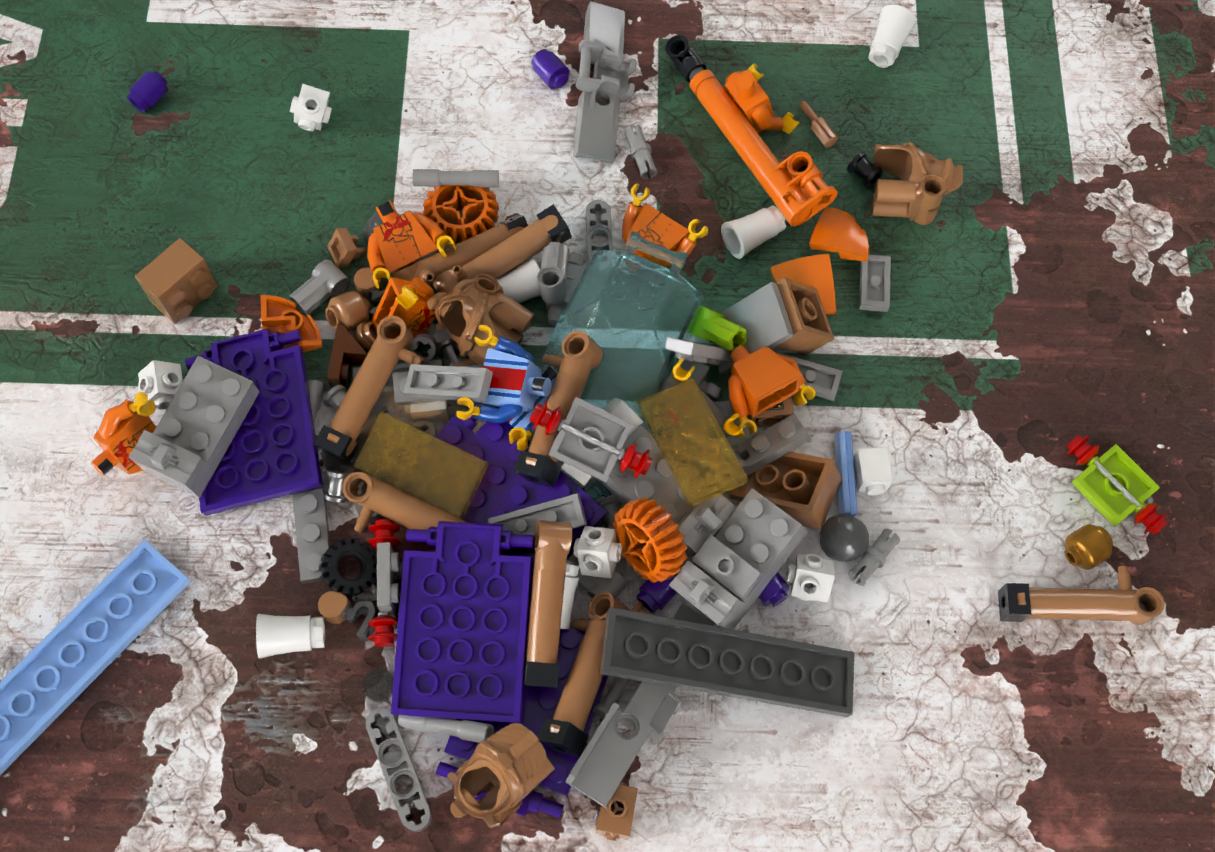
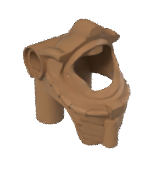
[871,142,963,225]
[427,274,535,365]
[447,723,555,828]

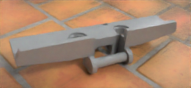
[573,1,636,164]
[565,599,715,808]

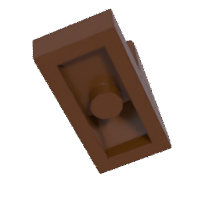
[327,324,367,389]

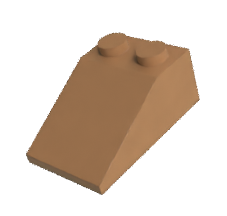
[729,452,842,530]

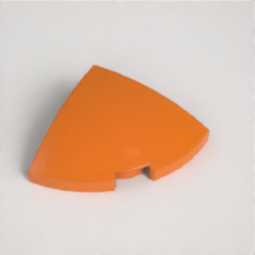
[809,207,869,262]
[770,253,836,315]
[260,295,322,353]

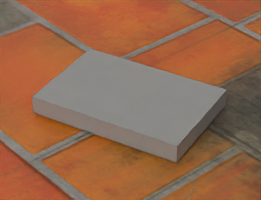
[710,282,794,375]

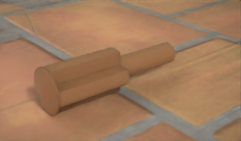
[799,101,839,148]

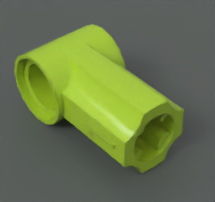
[691,306,748,351]

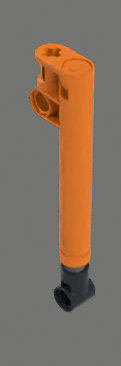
[665,35,838,226]

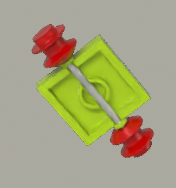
[1066,434,1168,535]

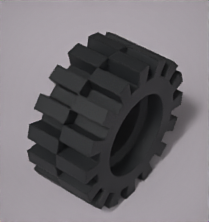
[319,537,377,597]

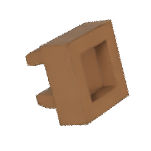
[327,228,365,268]

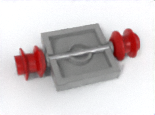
[529,397,652,482]
[368,519,403,647]

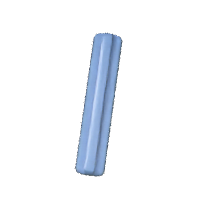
[834,431,858,516]

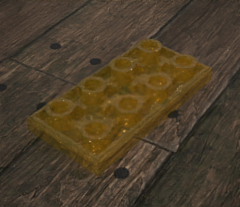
[637,378,748,507]
[354,411,489,519]

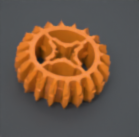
[423,185,499,244]
[612,497,687,583]

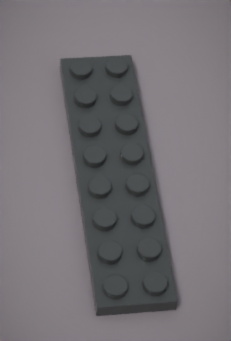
[600,607,854,717]

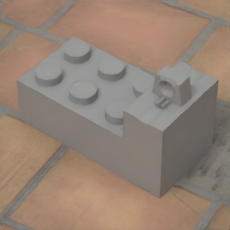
[128,356,260,498]
[596,425,736,557]
[669,488,808,630]

